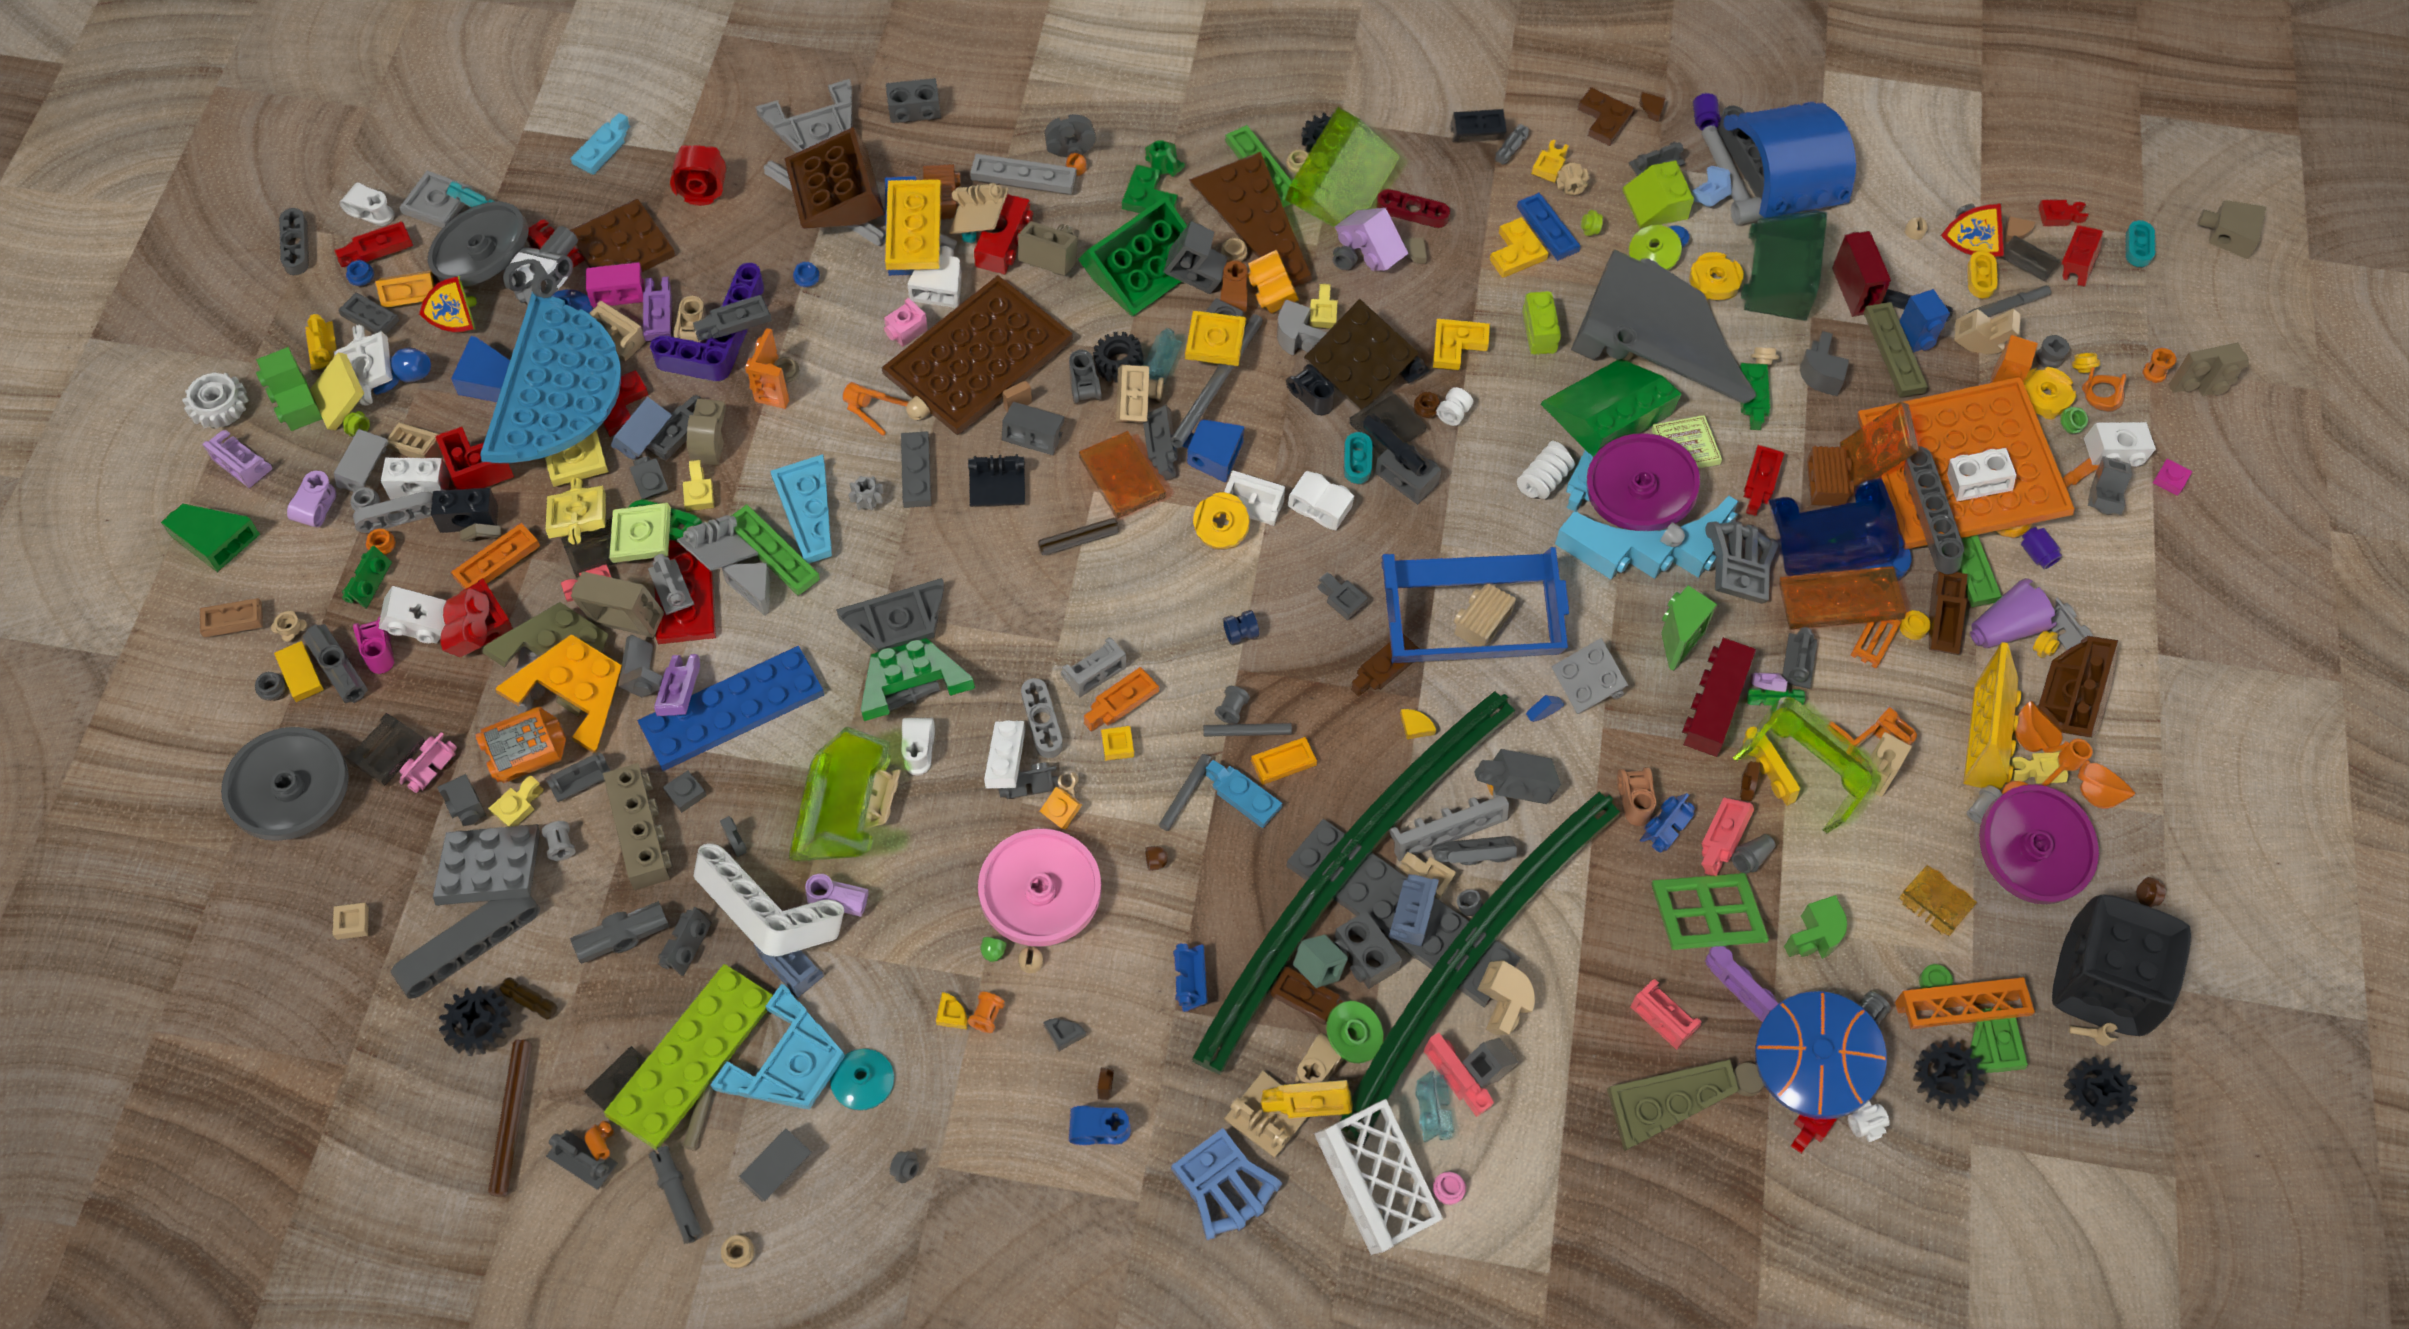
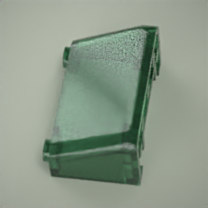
[1741,211,1827,321]

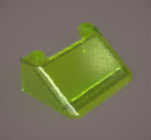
[789,727,891,861]

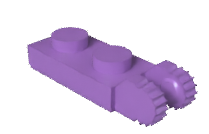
[643,277,672,341]
[654,654,700,716]
[1705,946,1778,1022]

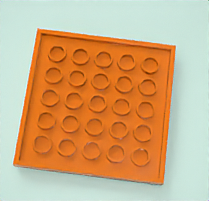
[1857,377,2075,550]

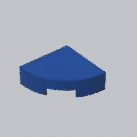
[1526,695,1565,722]

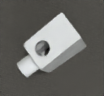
[907,246,962,308]

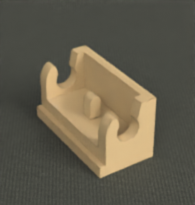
[589,301,646,361]
[1116,365,1149,423]
[1862,732,1912,797]

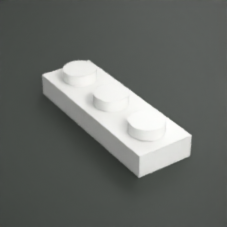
[984,721,1025,788]

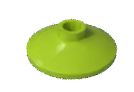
[1629,225,1682,270]

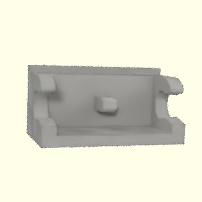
[334,429,388,492]
[1061,637,1126,698]

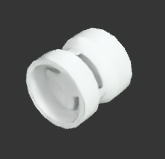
[1436,388,1473,426]

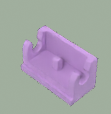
[202,430,273,489]

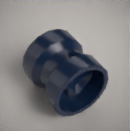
[1223,610,1259,645]

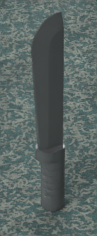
[1967,285,2051,317]

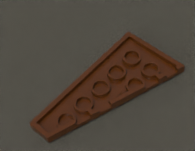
[1189,152,1312,287]

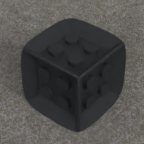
[2052,895,2191,1036]

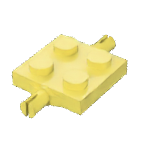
[545,478,606,544]

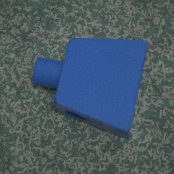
[1182,420,1244,482]

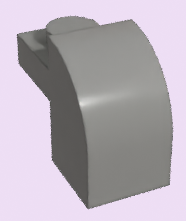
[1277,300,1327,356]

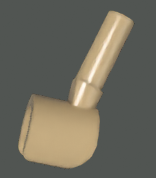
[1058,772,1078,813]
[2069,1023,2117,1046]

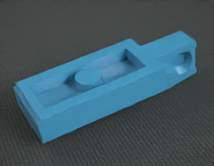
[1205,760,1282,828]

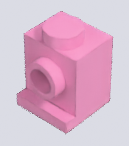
[884,298,928,347]

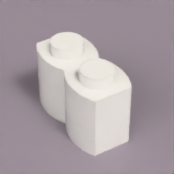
[1288,471,1354,530]

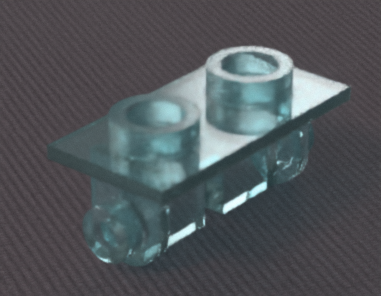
[1144,328,1182,384]
[1415,1071,1454,1143]

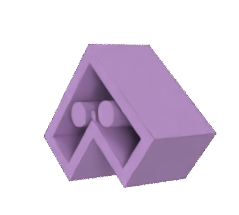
[1335,208,1408,271]

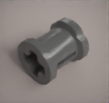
[1215,685,1250,724]

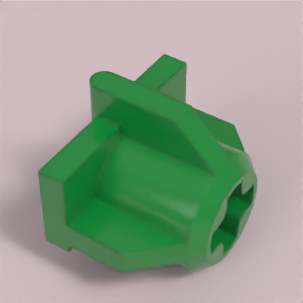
[1145,140,1185,177]

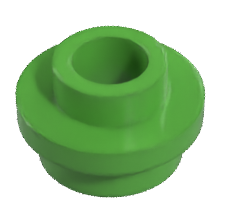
[2060,407,2088,434]

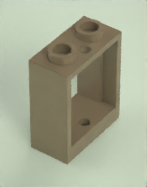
[571,571,665,637]

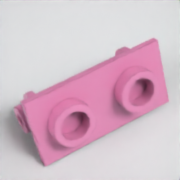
[399,732,457,793]

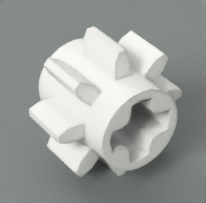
[1848,1101,1889,1142]

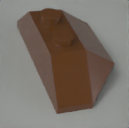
[2038,636,2118,738]

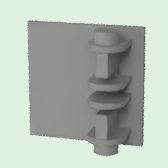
[677,515,758,571]
[1552,638,1629,714]

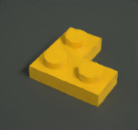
[1489,217,1549,278]
[1433,319,1490,370]

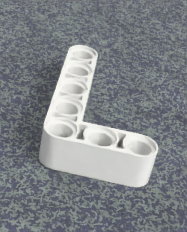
[694,844,844,956]

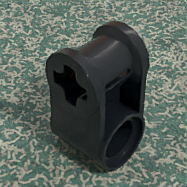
[1286,364,1334,416]

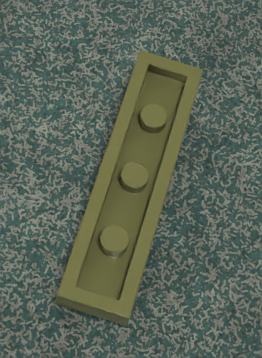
[1864,302,1928,397]

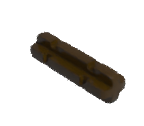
[499,977,557,1020]

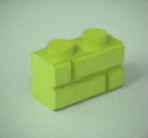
[1522,291,1561,355]

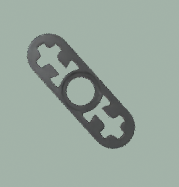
[279,208,309,275]

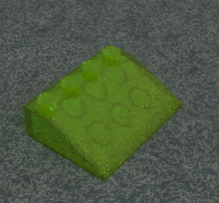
[1285,107,1400,228]

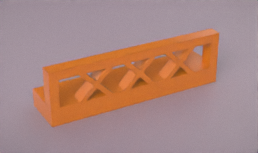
[1895,977,2035,1029]

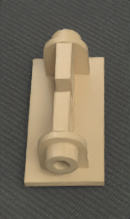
[858,764,901,829]

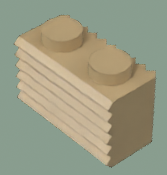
[1454,584,1516,646]

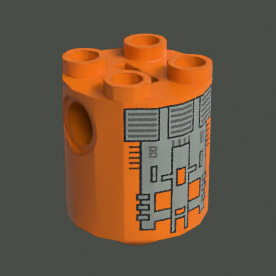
[475,707,566,784]

